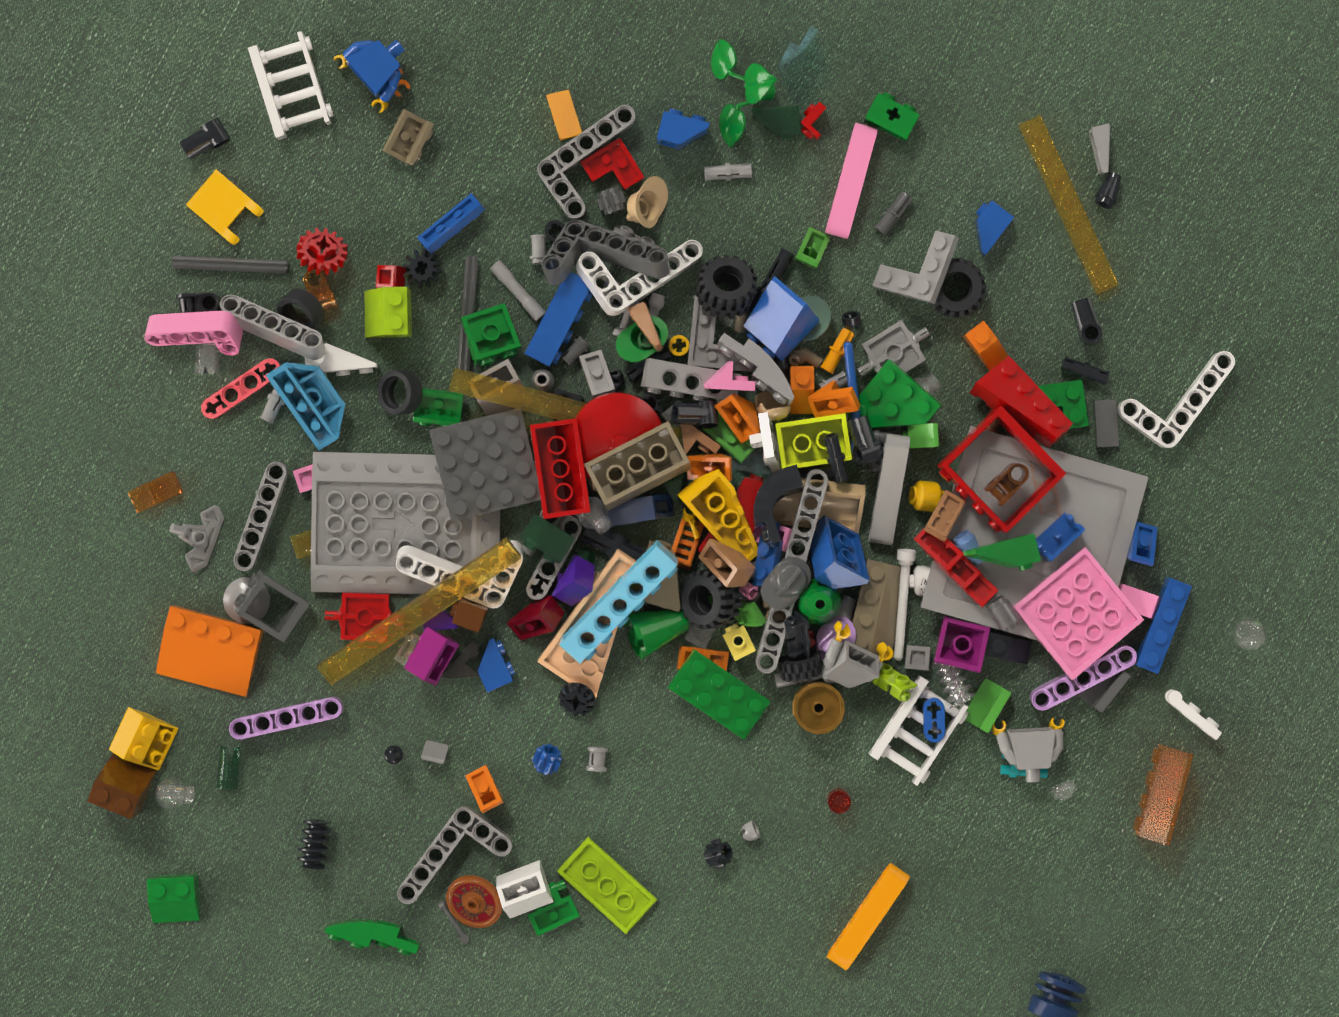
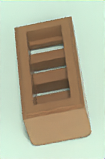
[627,302,663,352]

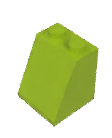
[364,287,412,338]

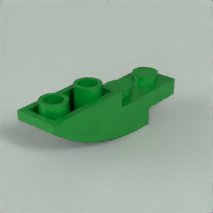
[324,919,421,956]

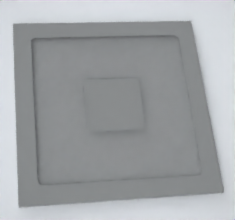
[920,426,1148,641]

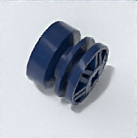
[1027,971,1087,1017]

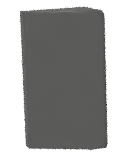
[1092,399,1119,448]

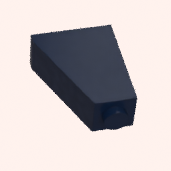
[601,493,675,527]

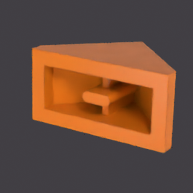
[715,393,760,444]
[687,454,732,481]

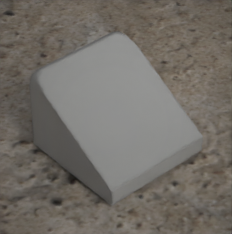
[421,740,449,764]

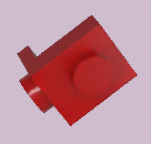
[800,101,826,140]

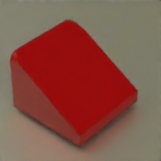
[375,265,406,289]

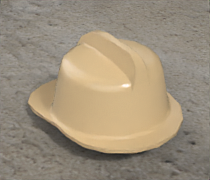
[626,176,668,228]

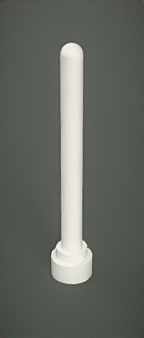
[894,549,916,661]

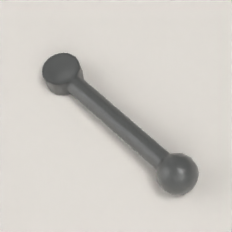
[438,901,469,944]

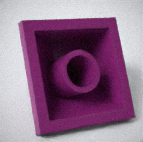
[934,616,990,673]

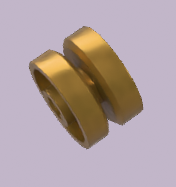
[792,681,845,734]

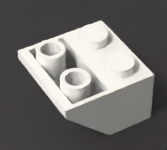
[496,860,554,918]

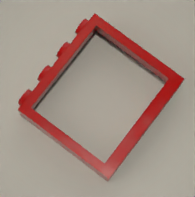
[937,406,1067,533]

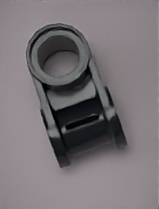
[176,292,221,313]

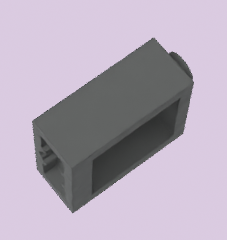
[234,570,310,643]

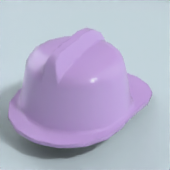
[815,616,856,661]

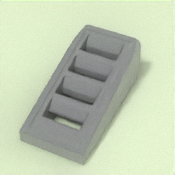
[1089,123,1110,175]

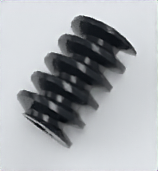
[297,819,332,870]

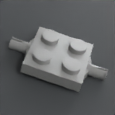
[857,320,930,377]

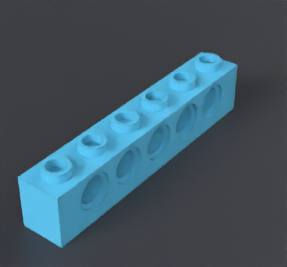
[559,540,678,664]

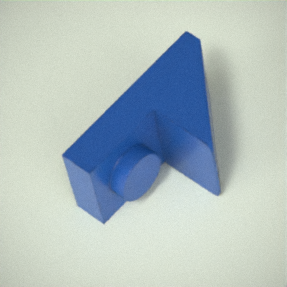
[1127,521,1158,566]

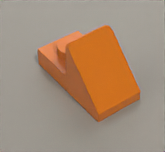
[807,380,861,418]
[465,765,503,813]

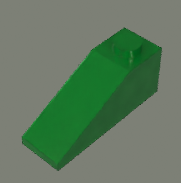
[963,533,1041,571]

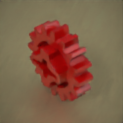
[296,228,348,275]

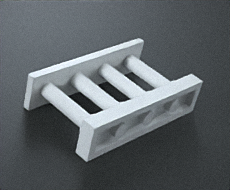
[248,31,334,140]
[868,675,969,786]

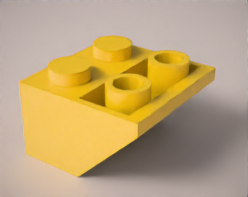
[109,707,179,771]

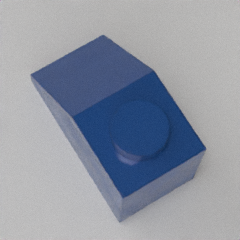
[975,200,1014,257]

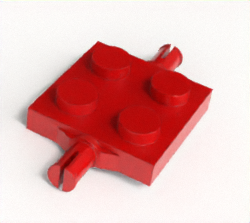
[325,593,405,641]

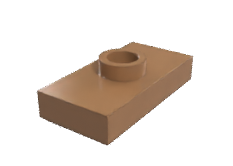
[924,490,966,541]

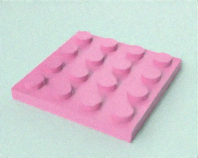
[1013,547,1144,680]

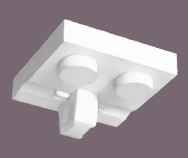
[749,412,781,473]

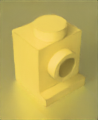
[723,623,756,661]

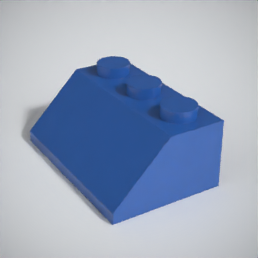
[809,515,870,589]

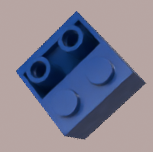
[657,109,710,150]

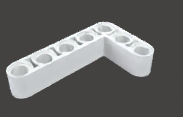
[576,240,703,316]
[1117,351,1235,448]
[396,540,523,609]

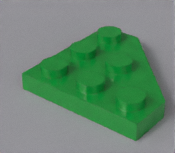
[846,359,943,428]

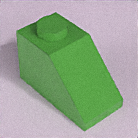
[902,423,939,449]

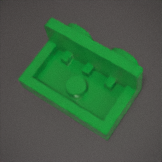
[413,388,464,427]

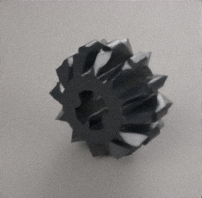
[402,249,443,289]

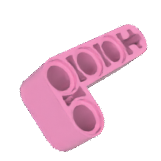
[144,311,243,356]

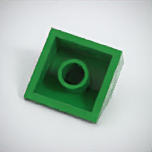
[147,873,200,923]

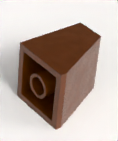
[87,753,157,819]

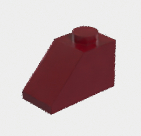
[507,596,565,640]

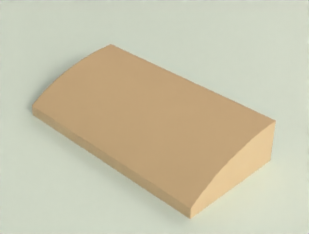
[773,477,866,534]

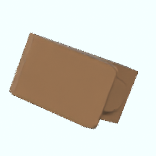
[679,424,721,454]

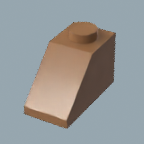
[698,539,756,588]

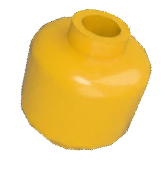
[909,481,944,512]

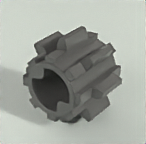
[597,187,626,216]

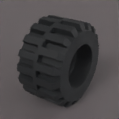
[696,255,757,319]
[929,257,986,318]
[679,569,743,629]

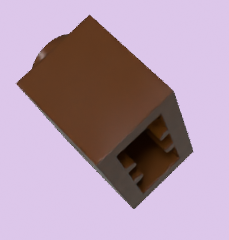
[450,597,489,632]

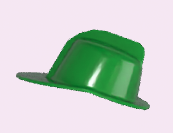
[616,315,668,362]

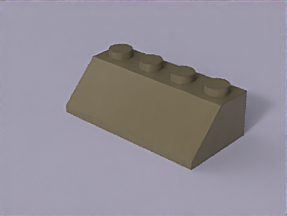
[584,421,692,511]
[851,559,912,656]

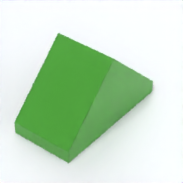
[794,227,831,270]

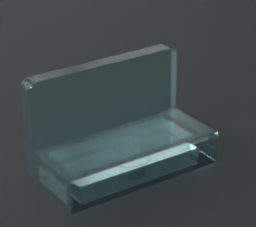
[725,449,771,476]

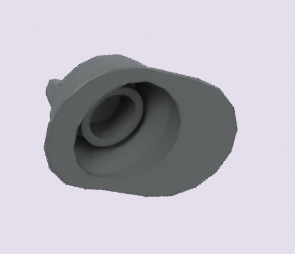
[761,557,811,609]

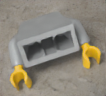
[822,621,893,688]
[992,718,1065,782]

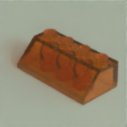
[1133,744,1194,846]

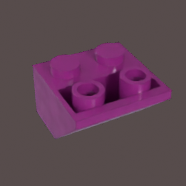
[404,627,459,686]

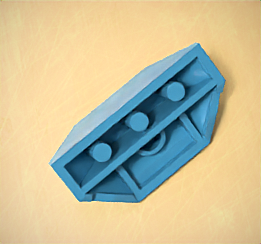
[266,362,345,451]

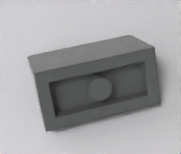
[1078,660,1131,713]

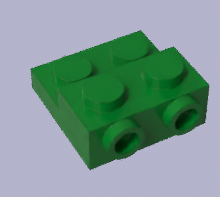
[460,303,521,367]

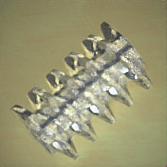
[931,663,976,709]

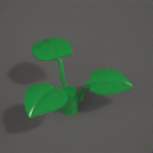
[711,39,777,147]

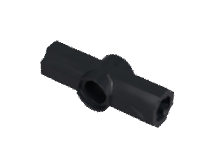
[581,522,646,561]

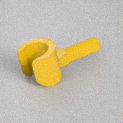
[682,507,700,540]

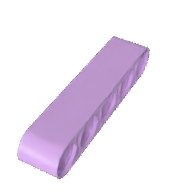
[1030,644,1137,711]
[229,697,344,739]

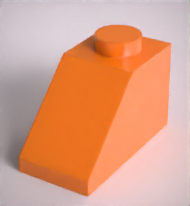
[963,321,1008,371]
[789,366,814,414]

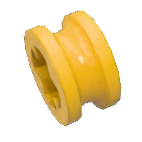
[669,335,690,356]

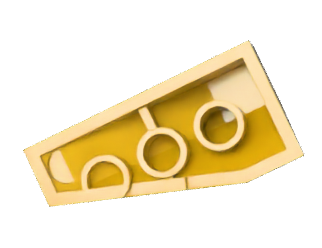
[678,469,758,561]

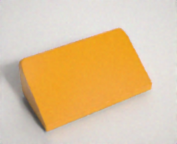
[546,90,582,142]

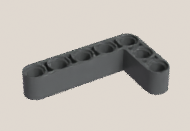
[542,220,670,285]

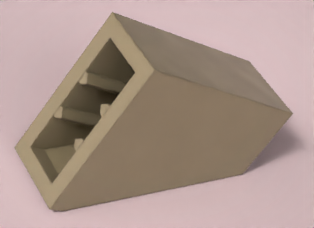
[632,540,680,612]

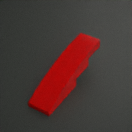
[914,529,999,608]

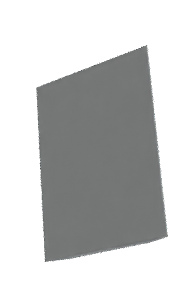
[311,452,500,596]

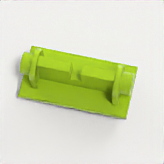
[872,663,918,702]

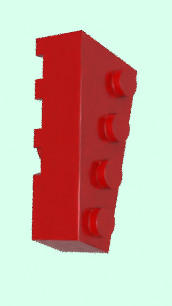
[969,356,1073,448]

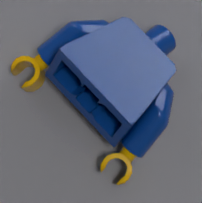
[333,40,405,113]

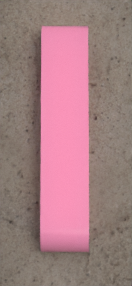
[825,122,878,239]

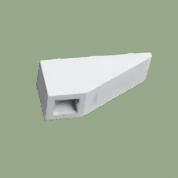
[305,343,379,377]

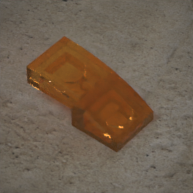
[128,471,183,513]

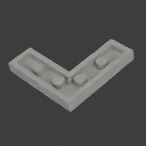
[873,230,959,304]
[688,295,755,372]

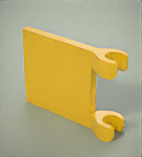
[186,169,264,245]

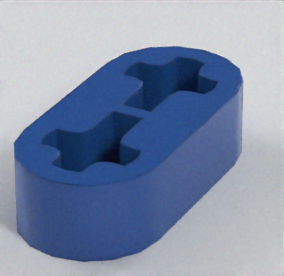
[922,697,945,743]

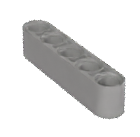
[220,294,325,360]
[869,433,910,545]
[233,462,289,571]

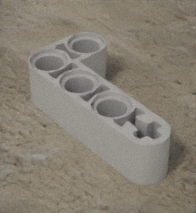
[526,511,582,600]

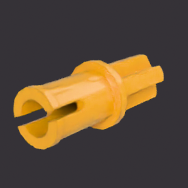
[820,328,854,374]

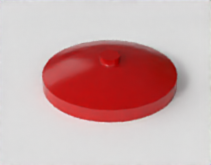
[575,392,662,479]

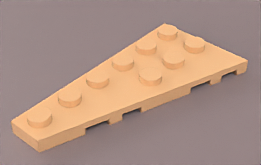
[537,549,636,698]

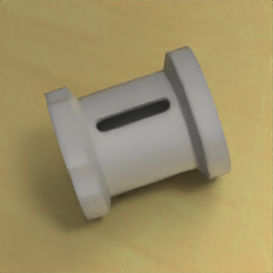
[586,746,608,772]

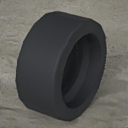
[277,289,324,330]
[377,370,423,414]

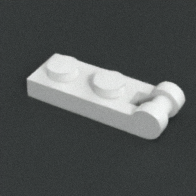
[1165,689,1222,740]

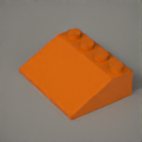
[156,605,264,697]

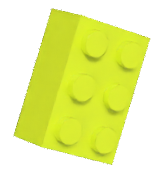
[774,413,852,469]

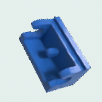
[1036,512,1086,561]

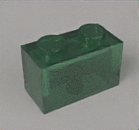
[520,514,576,564]

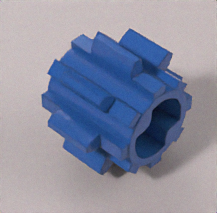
[532,744,563,775]

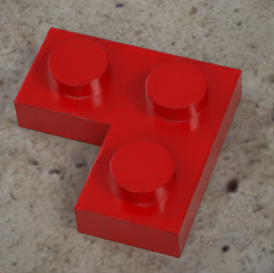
[580,138,645,190]

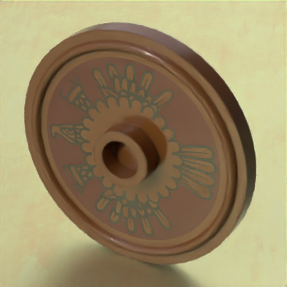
[446,875,503,928]

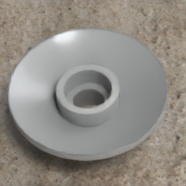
[223,577,270,624]

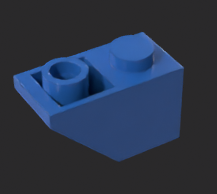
[478,637,516,693]

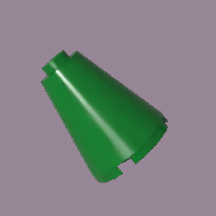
[794,579,841,625]
[624,609,690,659]

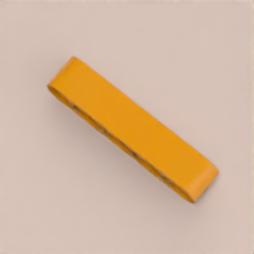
[826,863,910,971]

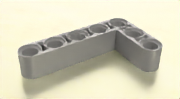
[537,105,635,220]
[397,805,513,904]

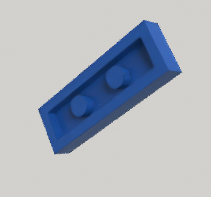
[417,193,485,254]

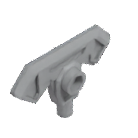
[169,505,224,572]

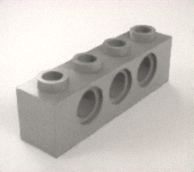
[641,358,741,403]

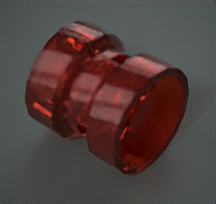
[827,788,851,814]

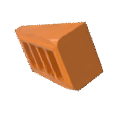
[672,518,704,570]

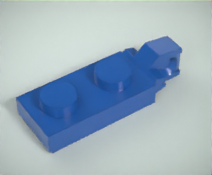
[753,522,783,587]

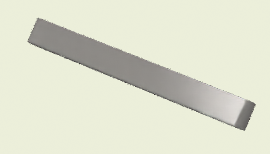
[756,469,828,673]

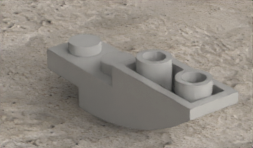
[718,333,794,405]

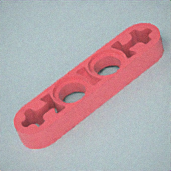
[201,358,281,419]

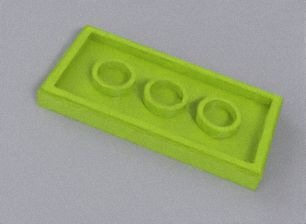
[557,836,657,934]

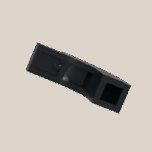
[752,464,803,549]

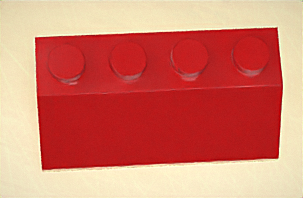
[530,418,591,519]

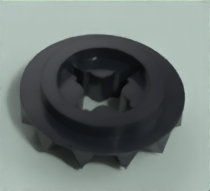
[558,682,596,716]

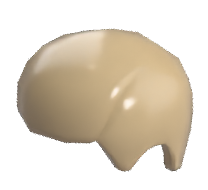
[755,391,791,421]

